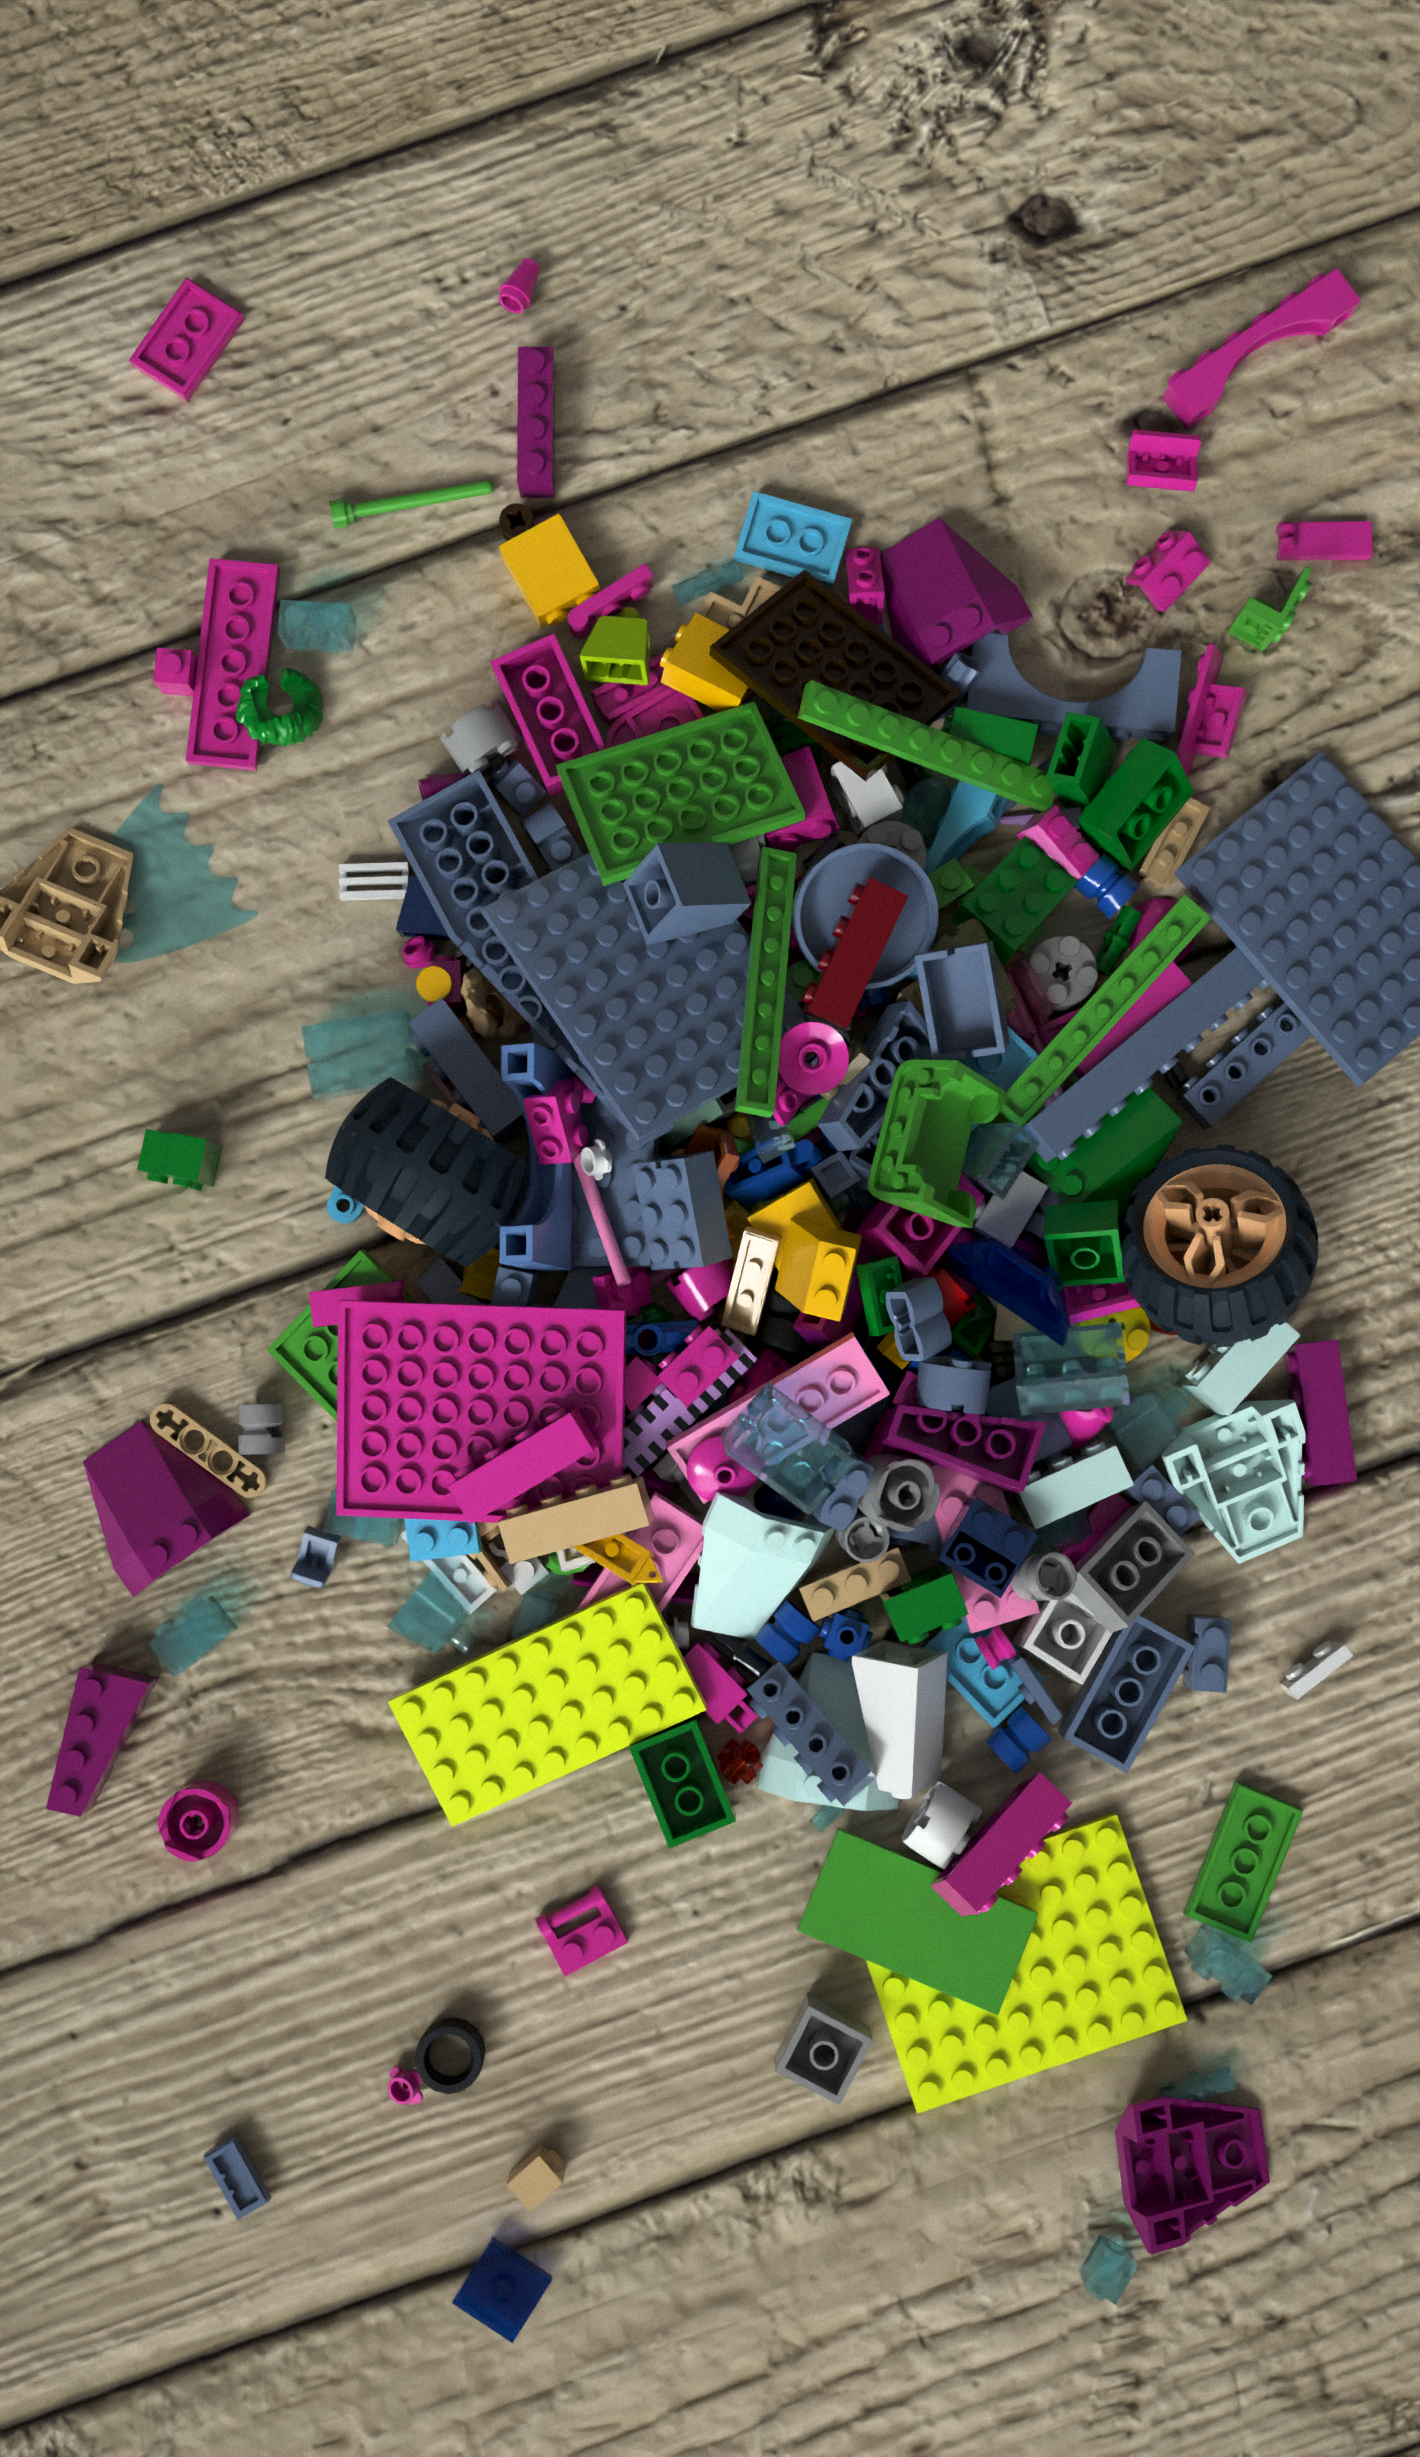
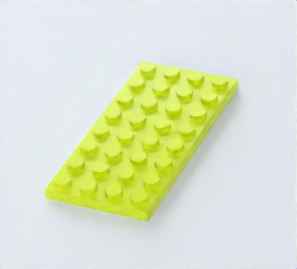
[388,1583,707,1827]

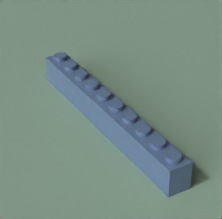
[1019,947,1269,1163]

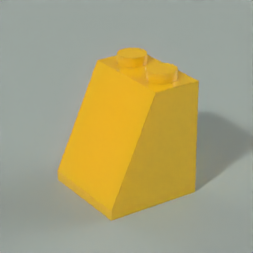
[775,1219,862,1322]

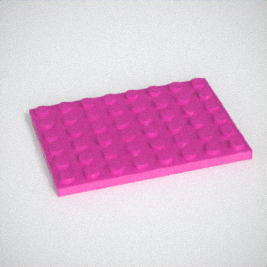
[336,1299,627,1523]

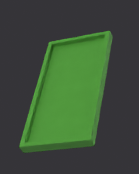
[797,1827,1038,2015]

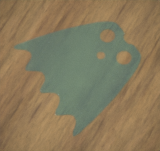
[108,784,258,963]

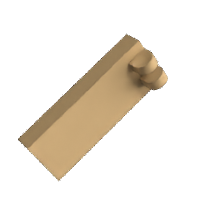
[1137,797,1210,890]

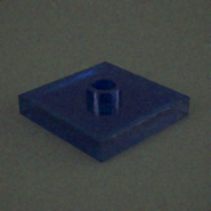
[452,2236,552,2343]

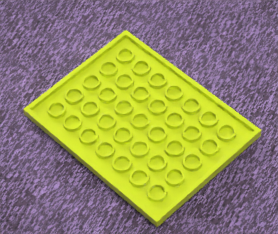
[866,1812,1188,2114]

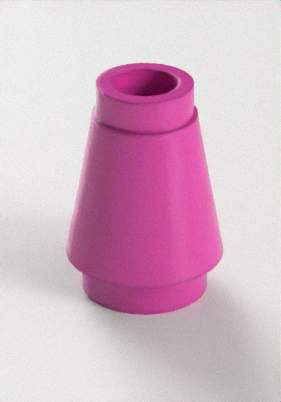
[499,258,540,314]

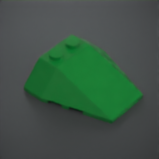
[1007,1087,1183,1218]

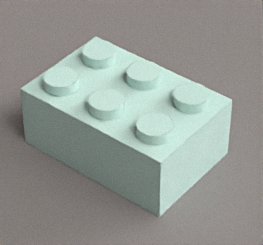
[1182,1322,1301,1415]
[1012,1440,1134,1529]

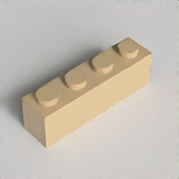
[497,1474,655,1564]

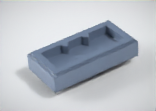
[1007,1653,1063,1725]
[203,2134,271,2220]

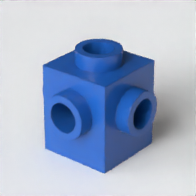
[819,1607,873,1662]

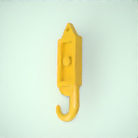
[573,1534,663,1586]

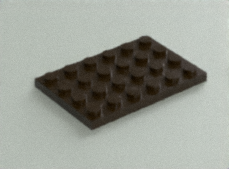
[709,570,960,782]

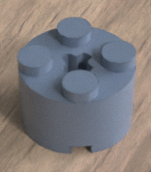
[915,1355,992,1414]

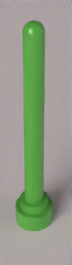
[329,480,495,529]

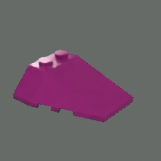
[880,517,1034,675]
[83,1421,250,1597]
[1115,2096,1270,2255]

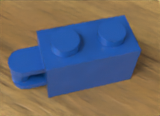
[725,1137,823,1209]

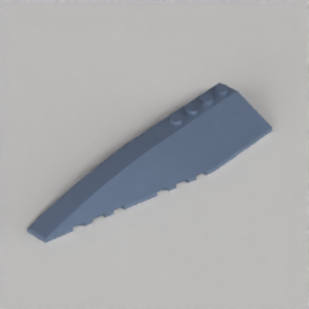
[387,770,674,1146]

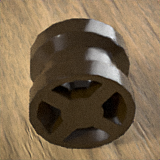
[499,503,535,542]

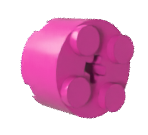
[664,1258,736,1322]
[158,1780,239,1862]

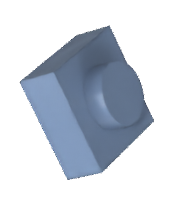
[810,1151,861,1202]

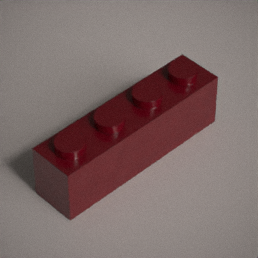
[801,877,908,1030]

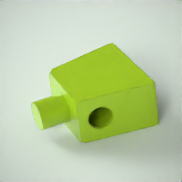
[580,607,651,685]

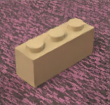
[798,1544,912,1622]

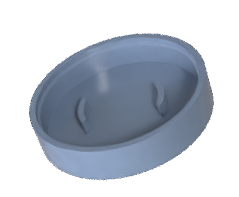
[792,843,938,989]

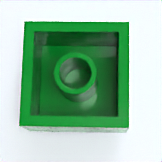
[1044,1200,1125,1287]

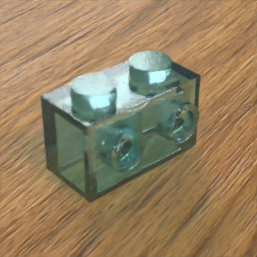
[278,600,356,653]
[1184,1923,1272,2006]

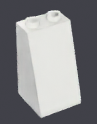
[852,1640,948,1799]

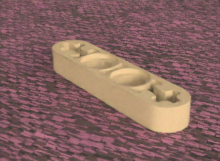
[150,1403,269,1498]

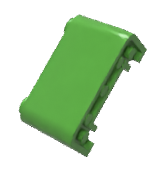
[868,1059,1005,1228]

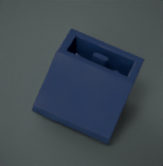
[938,1495,1039,1598]

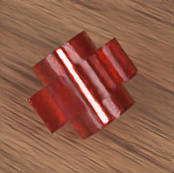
[717,1738,763,1784]

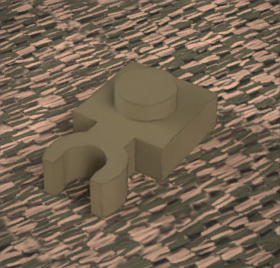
[820,1038,871,1101]

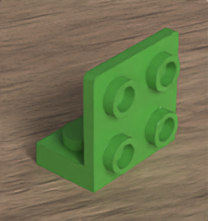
[1227,566,1312,651]

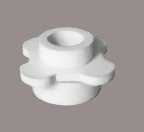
[581,1139,612,1180]
[667,1617,689,1650]

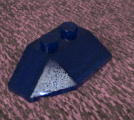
[946,1237,1071,1347]

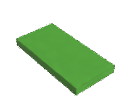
[1183,1780,1304,1943]

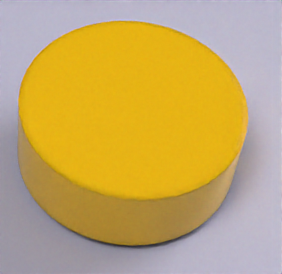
[416,966,453,1003]

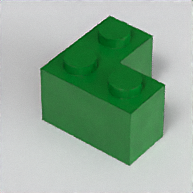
[137,1129,222,1191]

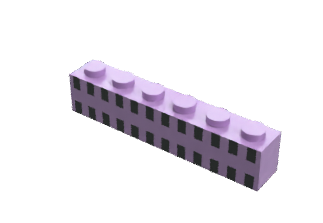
[624,1328,758,1479]

